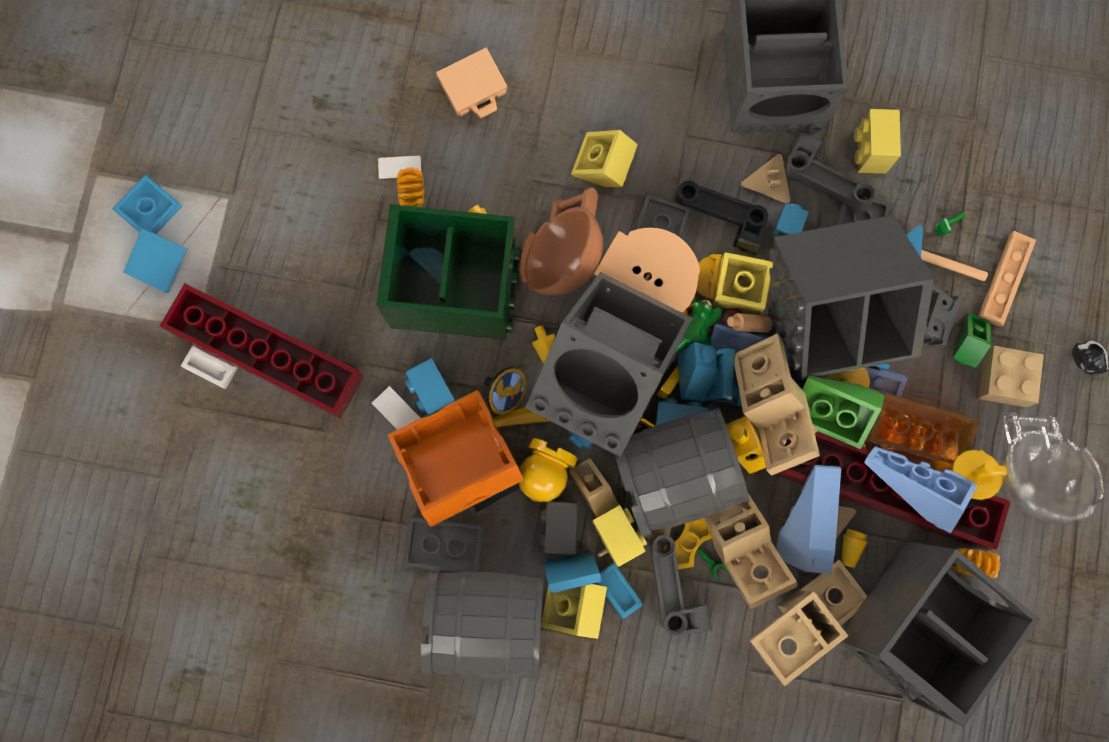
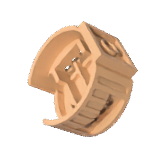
[592,228,700,313]

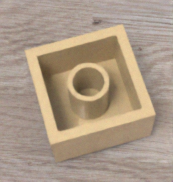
[977,346,1044,408]

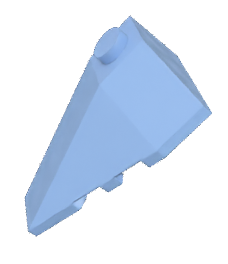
[864,447,978,533]
[776,465,841,574]

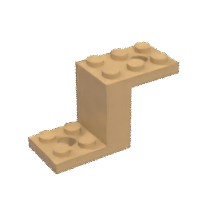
[749,560,868,686]

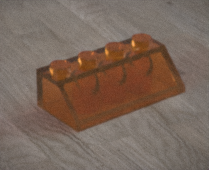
[868,389,980,465]

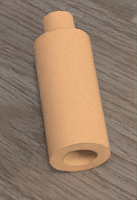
[727,313,772,333]

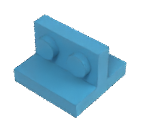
[698,348,739,406]

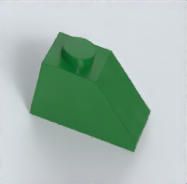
[953,313,992,368]

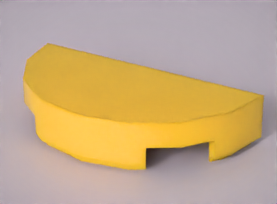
[696,254,722,302]
[657,364,679,399]

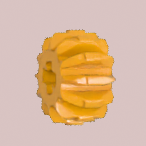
[397,167,425,207]
[953,547,1000,579]

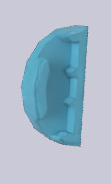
[409,247,444,285]

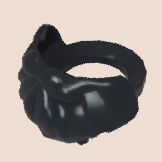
[1072,340,1109,375]

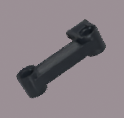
[676,180,768,255]

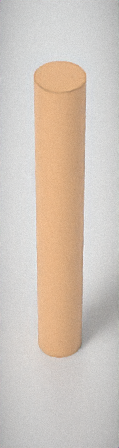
[921,250,988,281]

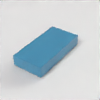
[597,562,643,619]

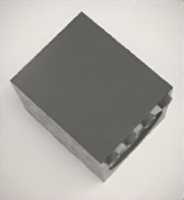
[723,0,849,135]
[525,272,692,457]
[840,542,1040,727]

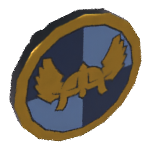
[484,367,527,415]

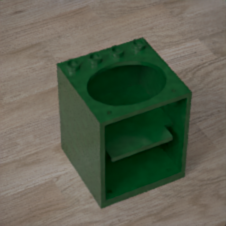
[376,204,521,340]

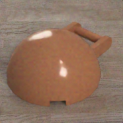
[519,187,604,296]

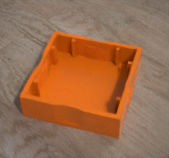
[388,390,523,527]

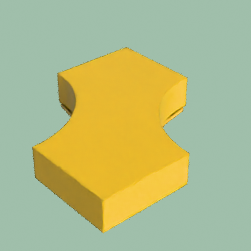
[664,518,712,569]

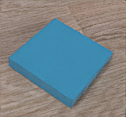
[112,174,183,234]
[123,228,188,293]
[543,551,601,593]

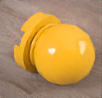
[519,438,577,502]

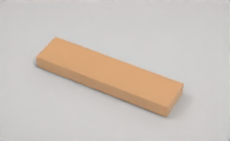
[978,231,1036,327]

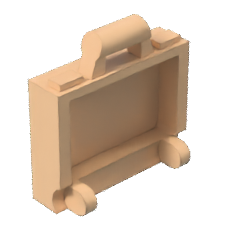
[436,47,507,119]

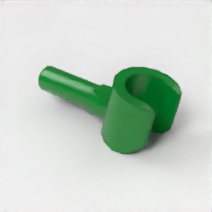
[935,212,965,236]
[696,547,728,579]

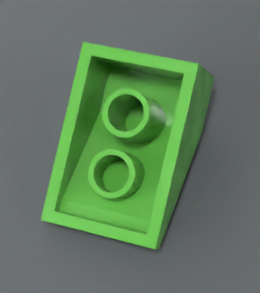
[802,375,885,449]

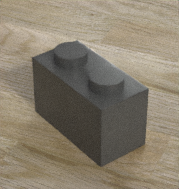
[540,502,577,555]

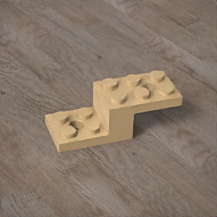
[734,333,820,475]
[703,494,797,609]

